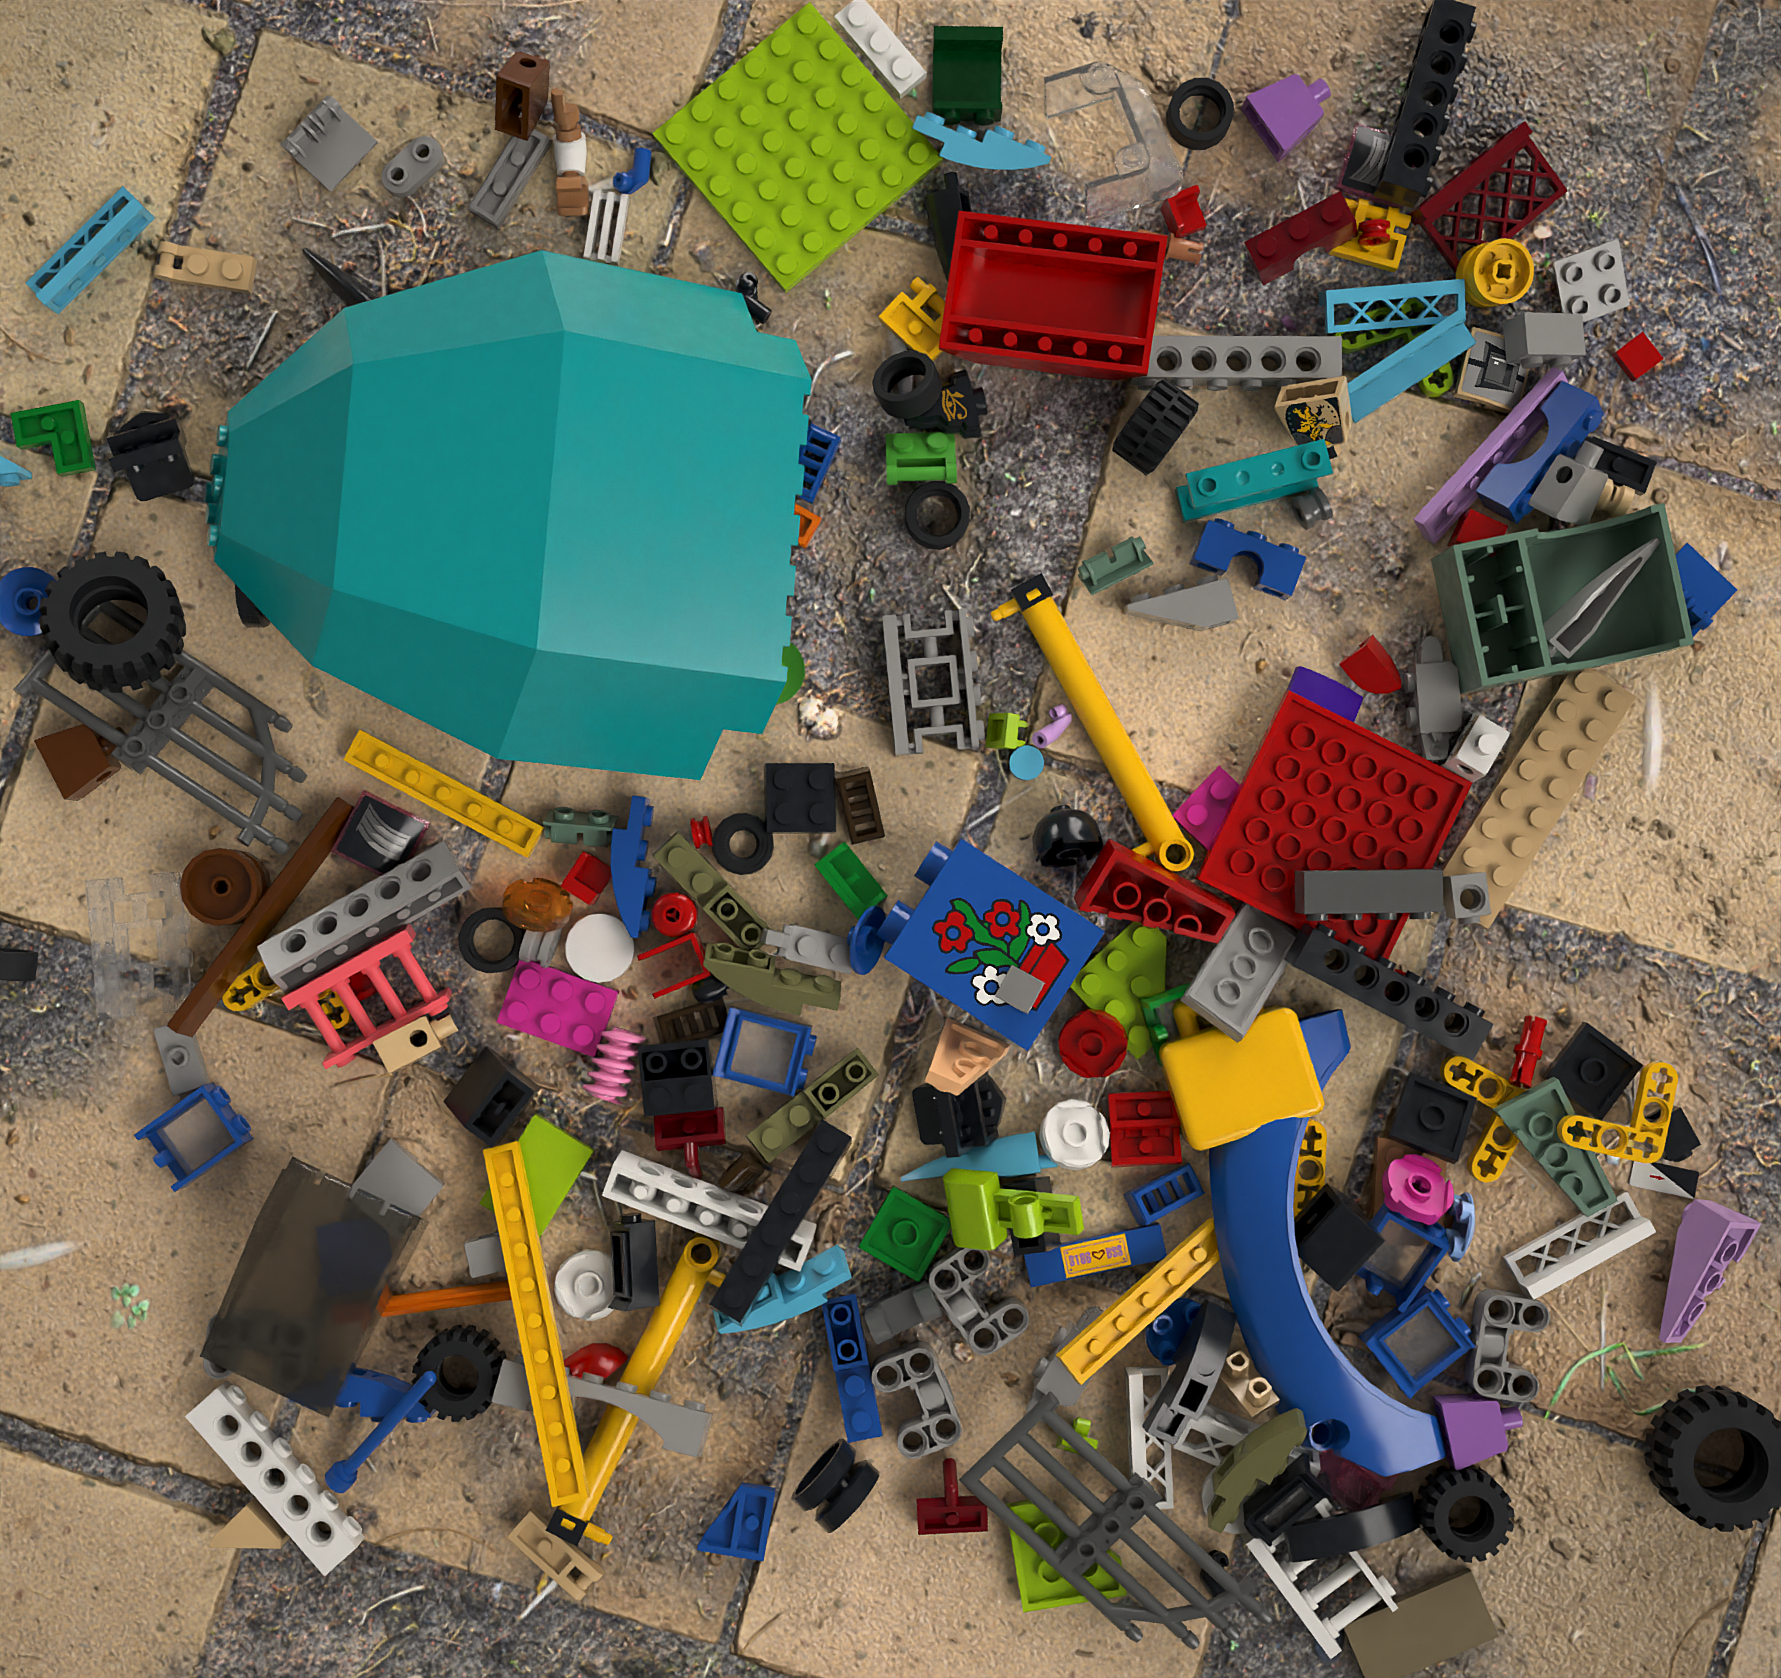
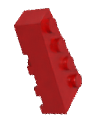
[1074,838,1236,944]

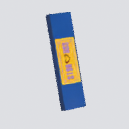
[1024,1222,1167,1288]

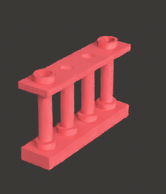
[281,923,452,1069]

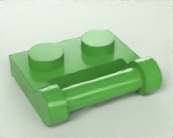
[885,432,957,485]

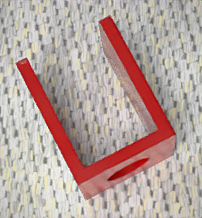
[637,932,713,999]

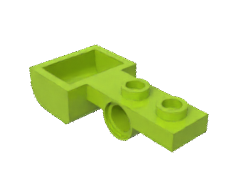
[943,1168,1084,1250]

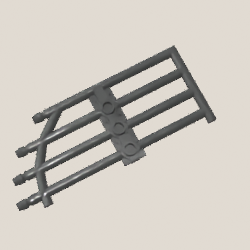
[13,601,307,855]
[959,1392,1273,1650]

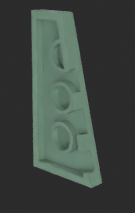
[1492,1077,1618,1217]

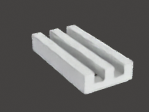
[583,189,630,265]

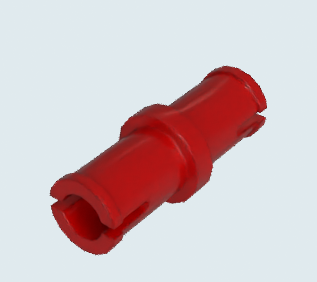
[1508,1015,1547,1089]

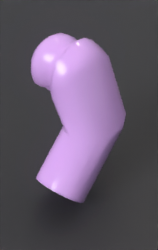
[1032,704,1072,748]

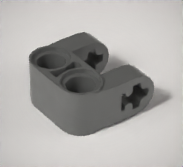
[864,1278,942,1345]

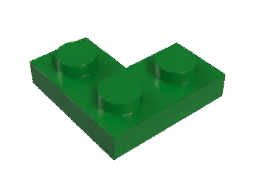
[10,400,96,477]

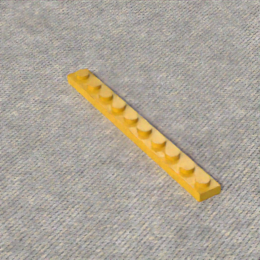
[483,1141,590,1507]

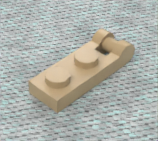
[153,241,257,294]
[506,1507,605,1601]

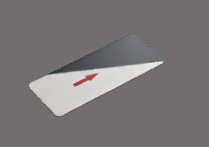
[1629,1161,1699,1199]

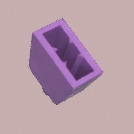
[1241,74,1331,162]
[1432,1393,1523,1470]

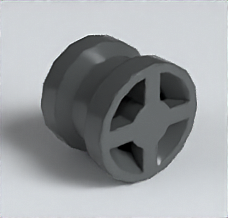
[1291,486,1333,530]

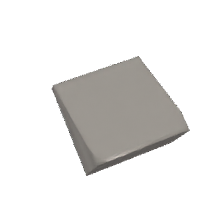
[995,965,1045,1014]

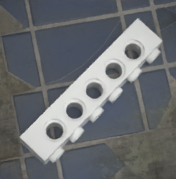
[602,1150,817,1272]
[185,1380,365,1576]

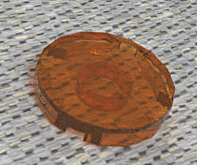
[502,878,573,932]

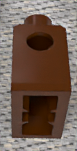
[495,51,550,141]
[34,724,127,801]

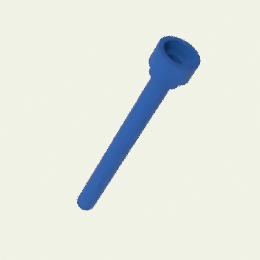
[325,1371,437,1493]

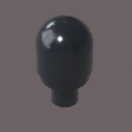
[692,975,730,1003]

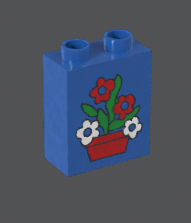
[876,838,1105,1051]

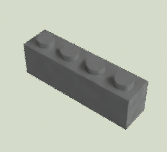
[1294,869,1443,921]

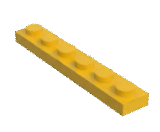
[343,729,545,858]
[1055,1218,1220,1385]

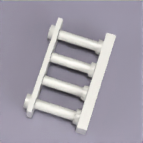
[1240,1498,1398,1659]

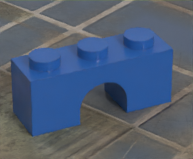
[1189,518,1306,601]

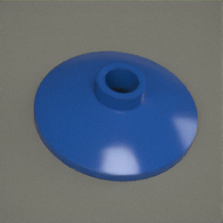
[0,567,57,636]
[847,906,886,975]

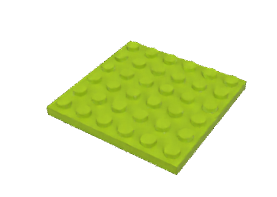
[652,2,943,293]

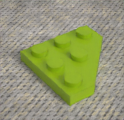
[1070,921,1167,1060]
[1006,1500,1127,1613]

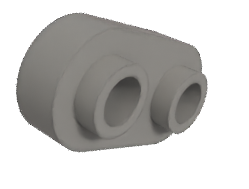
[381,136,444,198]

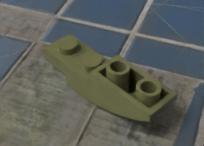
[652,831,772,951]
[703,942,841,1016]
[746,1048,879,1164]
[1207,1408,1307,1534]

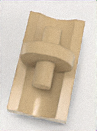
[1218,1350,1280,1421]

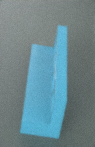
[26,186,155,314]
[1318,279,1466,334]
[1347,309,1476,423]

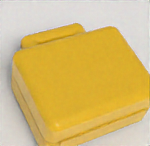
[1159,999,1324,1151]

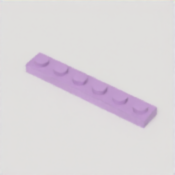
[1413,367,1568,545]

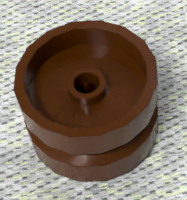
[180,848,271,926]

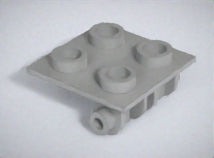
[280,95,378,192]
[1546,238,1630,322]

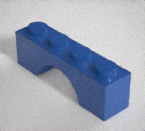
[1475,380,1604,524]

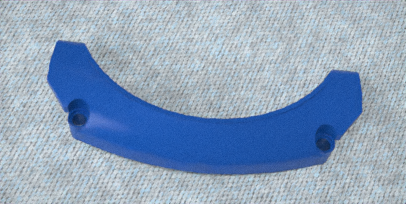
[1209,1009,1447,1477]

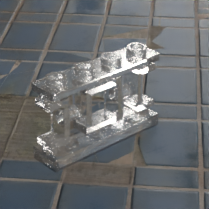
[85,872,195,1020]

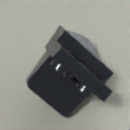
[106,411,195,501]
[912,1071,1006,1158]

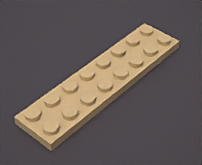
[1440,668,1636,929]

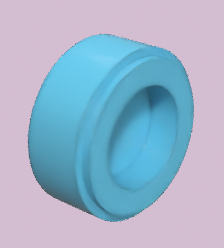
[1009,745,1044,781]

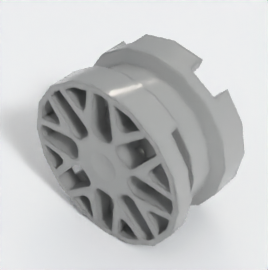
[519,914,563,969]

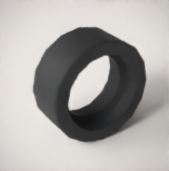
[1166,78,1234,150]
[872,351,942,419]
[905,481,970,550]
[458,907,526,973]
[0,948,38,981]

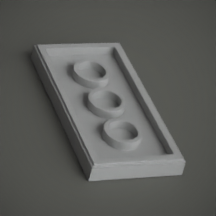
[1180,902,1298,1043]

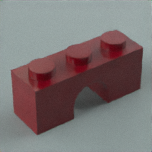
[1244,191,1358,286]

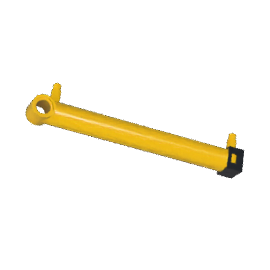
[990,573,1194,872]
[545,1233,726,1546]

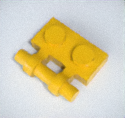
[1328,198,1411,273]
[878,277,945,361]

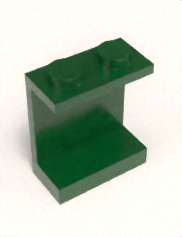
[932,26,1003,126]

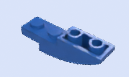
[611,795,657,938]
[822,1294,883,1443]
[290,1366,436,1423]

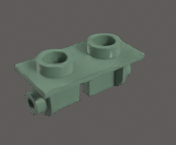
[1078,536,1153,595]
[543,807,618,848]

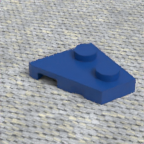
[697,1482,776,1561]

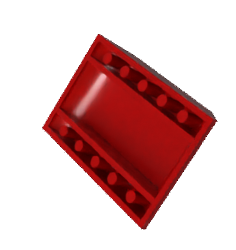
[938,211,1168,380]

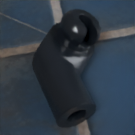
[735,272,772,324]
[1199,1550,1229,1598]

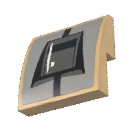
[1453,327,1529,414]

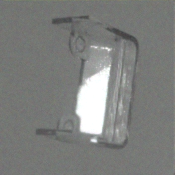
[1044,61,1183,223]

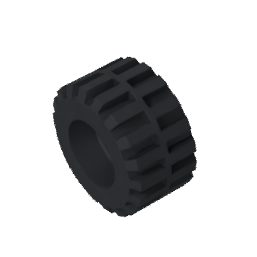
[1112,378,1199,475]
[412,1325,506,1422]
[1415,1465,1515,1563]

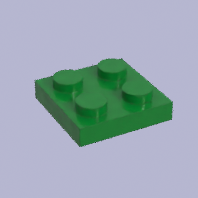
[858,1185,951,1282]

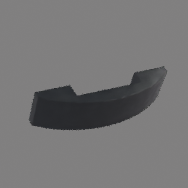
[1284,1491,1420,1563]

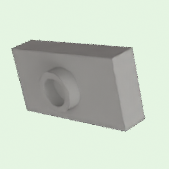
[153,1025,210,1096]

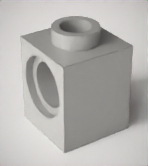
[1443,872,1491,925]
[464,1231,506,1278]

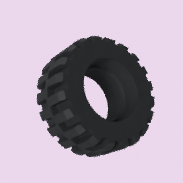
[39,551,186,693]
[1644,1385,1781,1532]

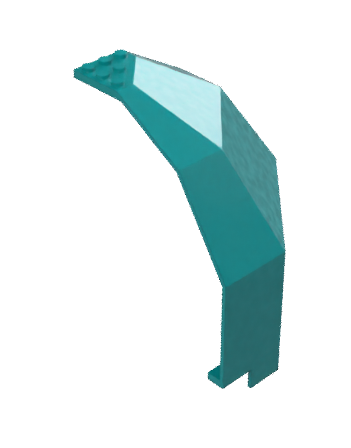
[204,250,812,780]

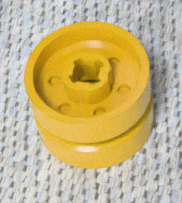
[1456,238,1534,308]

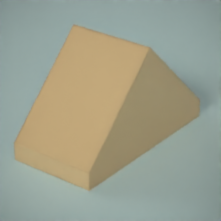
[210,1497,290,1549]

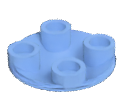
[1445,1192,1475,1262]

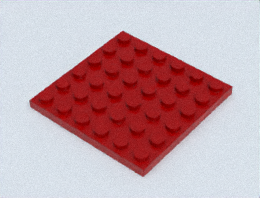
[1195,690,1473,960]

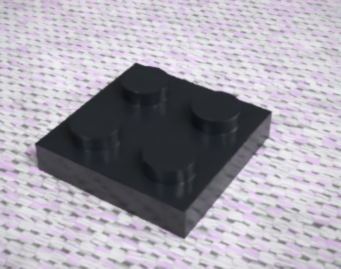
[764,763,836,834]
[1542,1022,1643,1121]
[1387,1072,1477,1164]

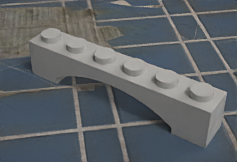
[491,1354,713,1457]

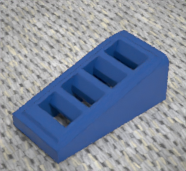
[795,423,841,504]
[1123,1162,1205,1225]

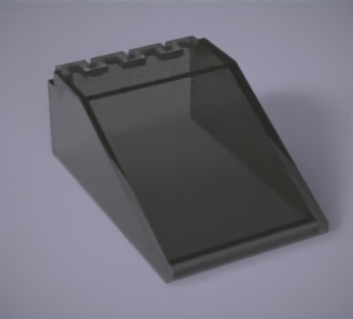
[200,1156,429,1418]

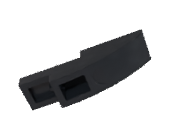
[1142,1299,1237,1445]

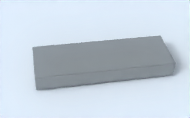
[467,129,552,230]

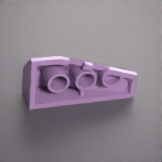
[1659,1199,1761,1343]

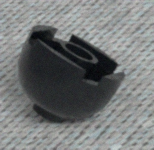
[1032,805,1104,868]

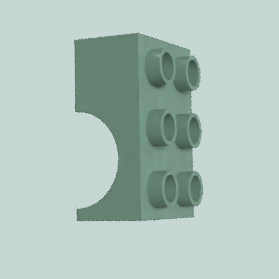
[1431,503,1694,694]

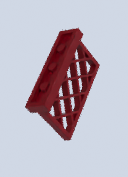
[1407,121,1568,274]

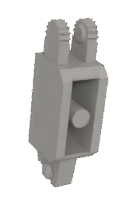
[1403,635,1462,761]
[1026,1306,1103,1423]

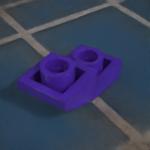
[1286,666,1363,722]

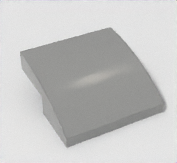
[346,1138,445,1240]

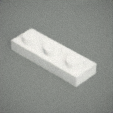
[834,0,927,99]

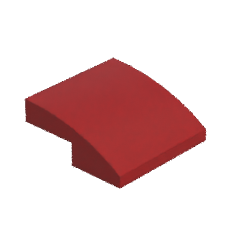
[1108,1091,1182,1168]

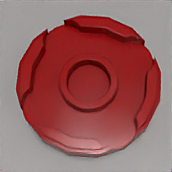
[1058,1009,1128,1078]

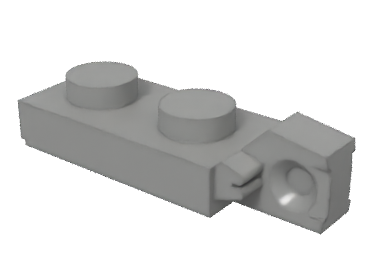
[760,924,852,974]

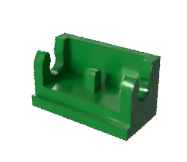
[814,842,888,920]

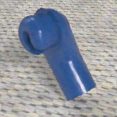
[613,148,652,195]

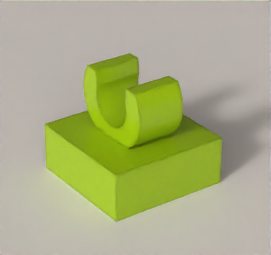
[985,713,1027,749]
[1055,1417,1098,1455]

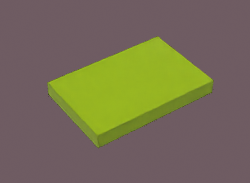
[479,1113,595,1239]

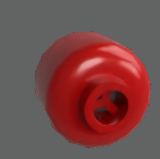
[651,892,699,938]

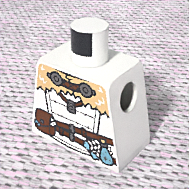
[1439,712,1510,782]

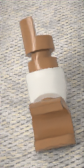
[551,88,589,216]

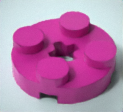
[1382,1154,1454,1225]

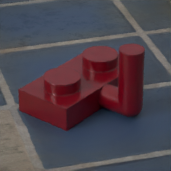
[654,1107,726,1180]
[916,1458,988,1535]

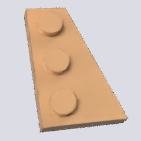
[924,1017,1011,1096]

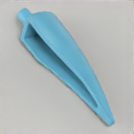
[901,1131,1058,1182]

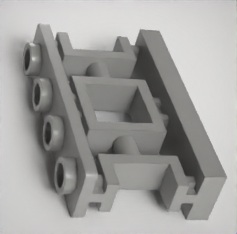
[882,608,985,757]

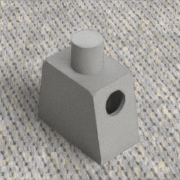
[1528,441,1608,526]

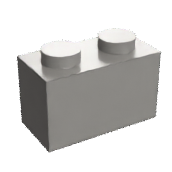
[1503,312,1586,369]

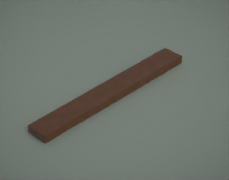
[167,797,357,1037]

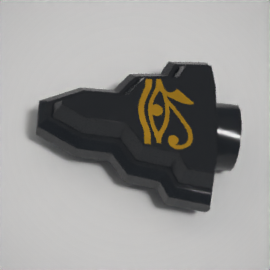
[904,369,988,439]

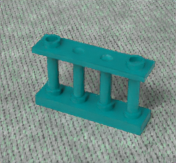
[1175,439,1333,523]

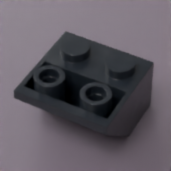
[638,1039,718,1117]
[443,1046,542,1148]
[1294,1183,1386,1292]

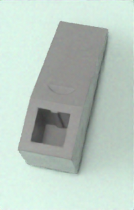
[1123,575,1239,631]

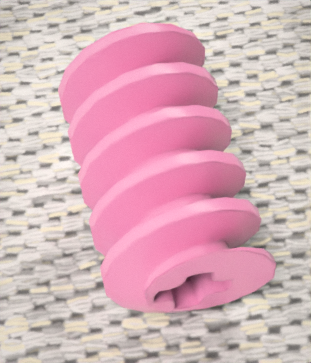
[582,1026,646,1104]

